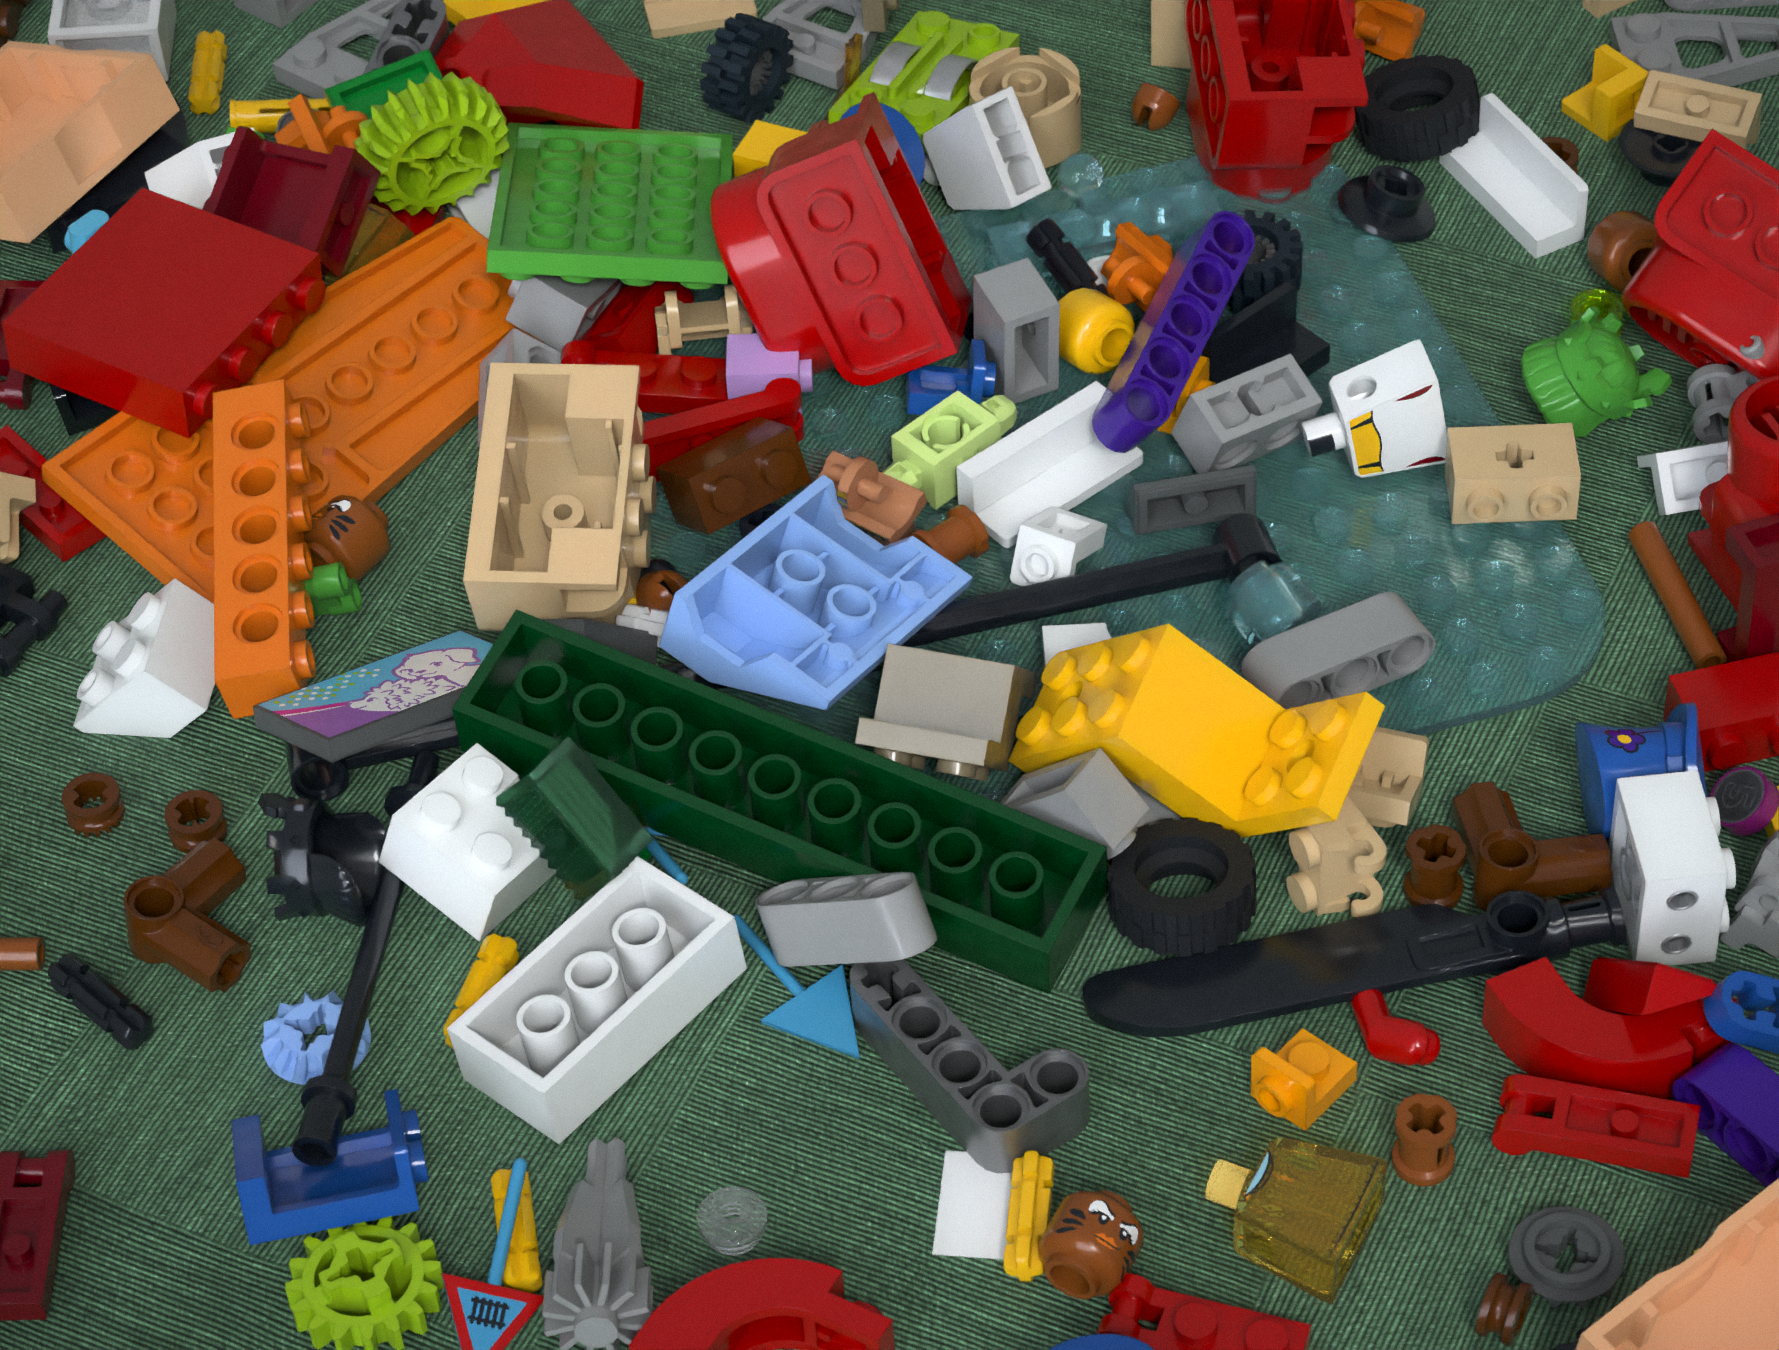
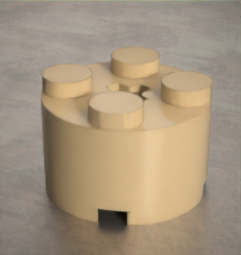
[968,47,1082,169]

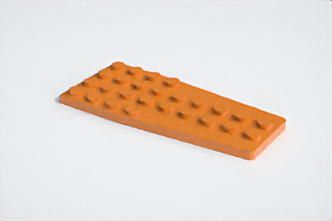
[42,217,549,604]

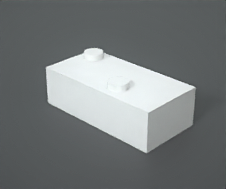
[447,856,747,1144]

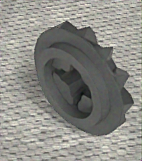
[1508,1206,1625,1310]

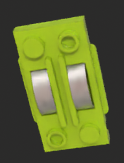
[828,11,1020,155]

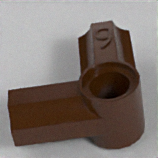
[1451,781,1612,912]
[123,837,251,993]

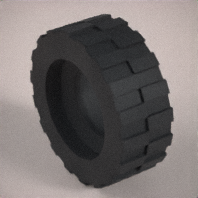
[1354,55,1480,162]
[1107,817,1257,957]

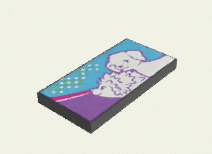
[253,630,494,762]

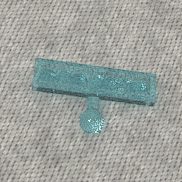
[986,153,1221,277]

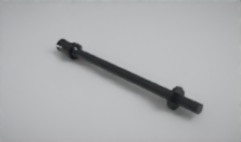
[292,750,440,1167]

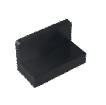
[1202,282,1330,384]

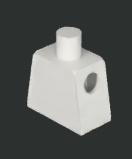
[923,86,1052,210]

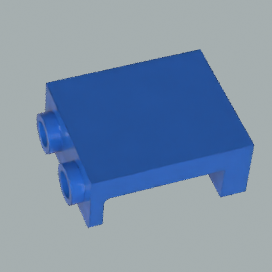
[231,1089,429,1245]

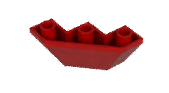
[434,0,644,129]

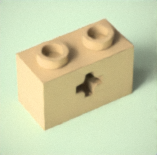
[1445,423,1581,524]

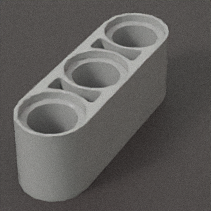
[1241,591,1436,709]
[755,872,937,967]

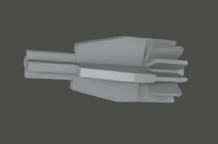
[542,1138,653,1350]

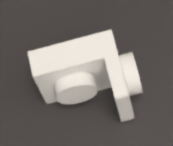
[1010,506,1107,586]

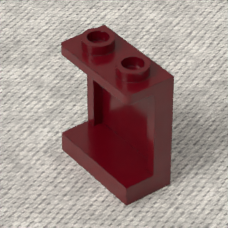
[202,126,381,279]
[1717,513,1779,662]

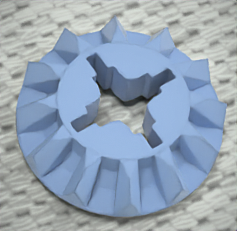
[261,990,371,1085]

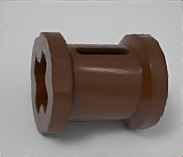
[1403,824,1467,909]

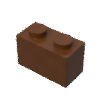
[656,416,811,535]

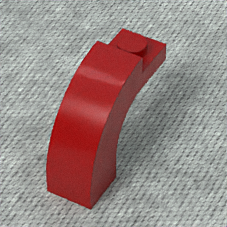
[1482,957,1738,1099]
[628,1258,895,1350]

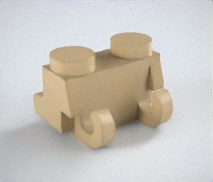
[655,284,753,355]
[1286,794,1387,918]

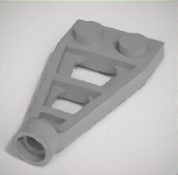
[272,0,418,99]
[762,0,879,90]
[1610,12,1779,87]

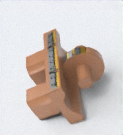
[804,450,927,546]

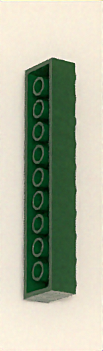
[452,609,1107,994]

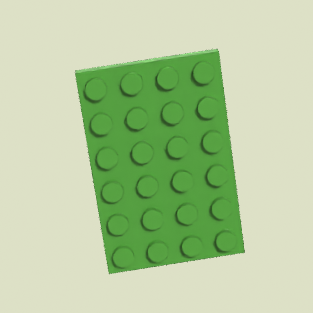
[486,123,733,289]

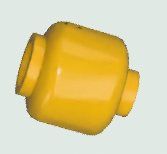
[1058,288,1135,375]

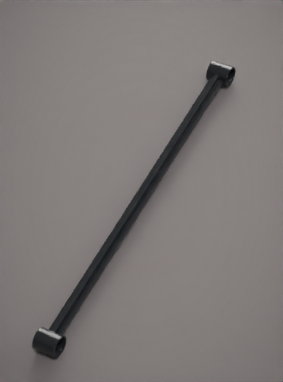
[284,514,1284,801]

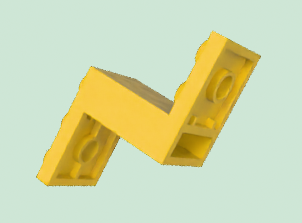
[1008,623,1385,838]

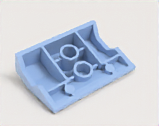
[659,474,973,710]

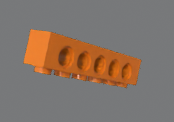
[213,379,316,719]

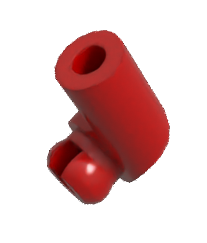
[1351,989,1441,1066]

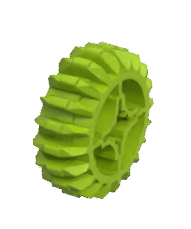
[353,72,510,216]

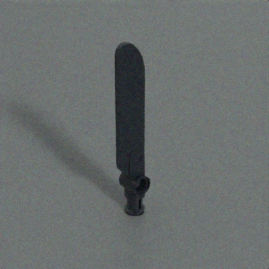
[1082,887,1626,1037]

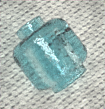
[1227,560,1322,648]

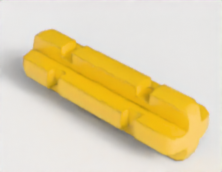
[188,30,227,115]
[443,933,519,1050]
[1003,1150,1055,1282]
[491,1168,543,1293]

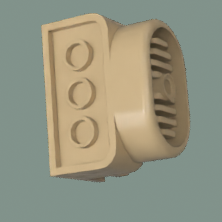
[463,362,657,632]

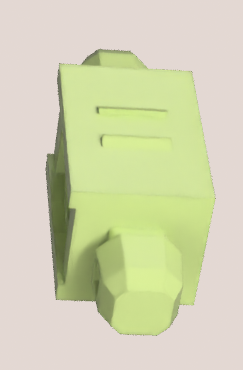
[882,390,1017,510]

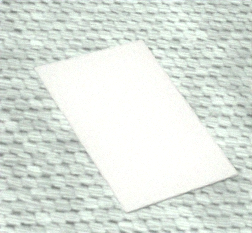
[932,1150,1013,1259]

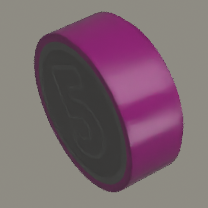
[1710,766,1779,836]

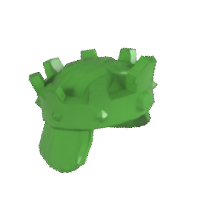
[1521,306,1673,438]

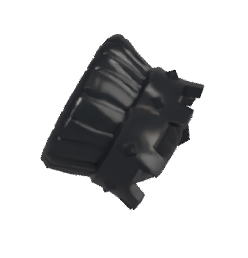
[258,793,386,927]

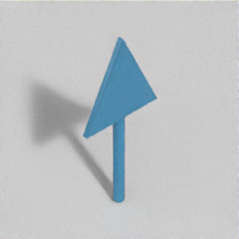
[733,914,861,1060]

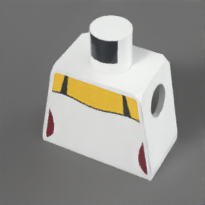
[1301,339,1447,478]

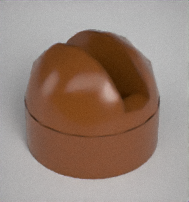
[1131,83,1181,132]
[636,570,688,612]

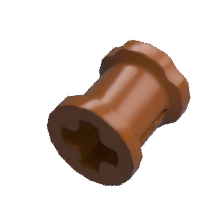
[907,505,989,564]
[1391,1093,1457,1187]

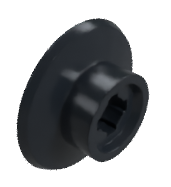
[1619,118,1702,187]
[1337,165,1436,242]

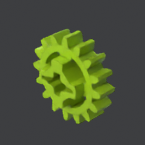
[285,1216,444,1350]

